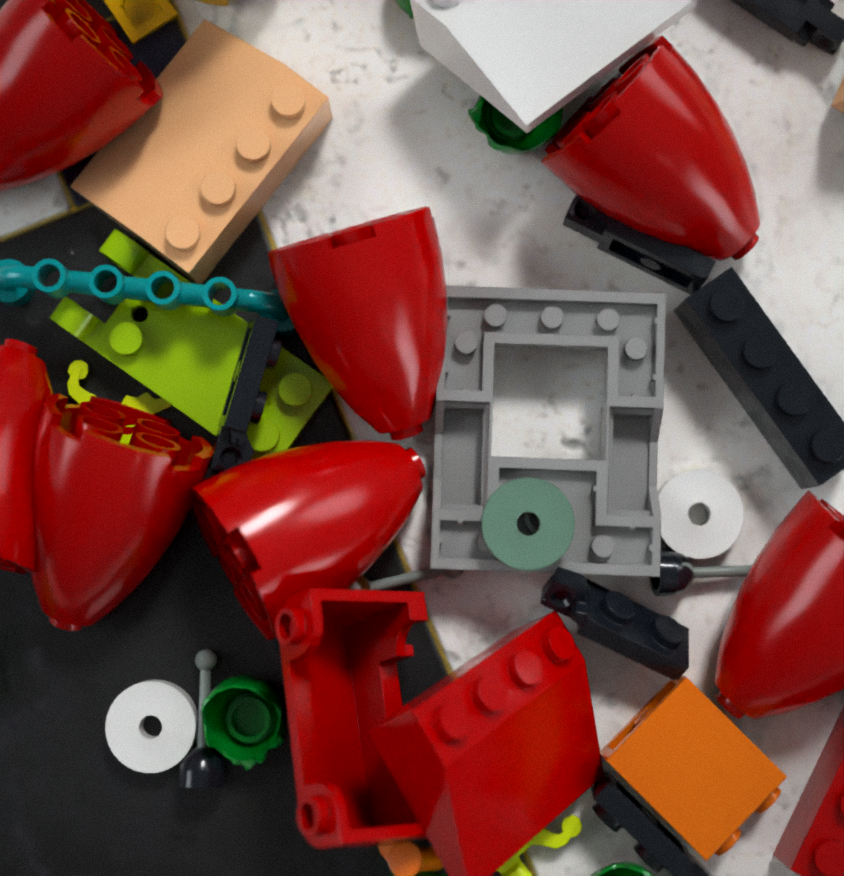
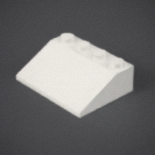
[410,0,696,133]

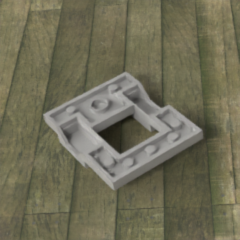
[430,285,666,577]

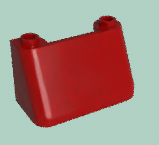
[275,588,428,849]

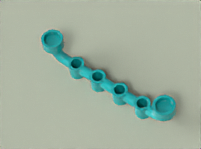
[0,258,296,335]

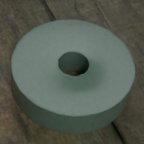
[481,477,575,571]

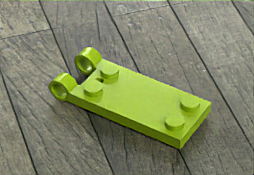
[49,229,333,460]

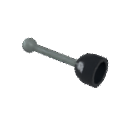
[649,551,752,596]
[178,649,225,788]

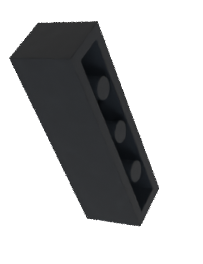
[674,267,844,489]

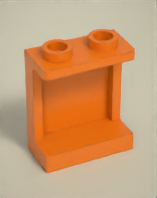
[600,675,787,861]

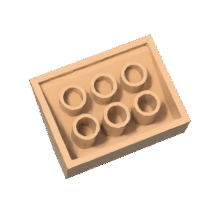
[70,19,333,284]

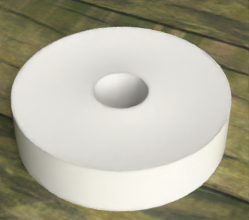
[658,470,744,559]
[105,679,198,773]

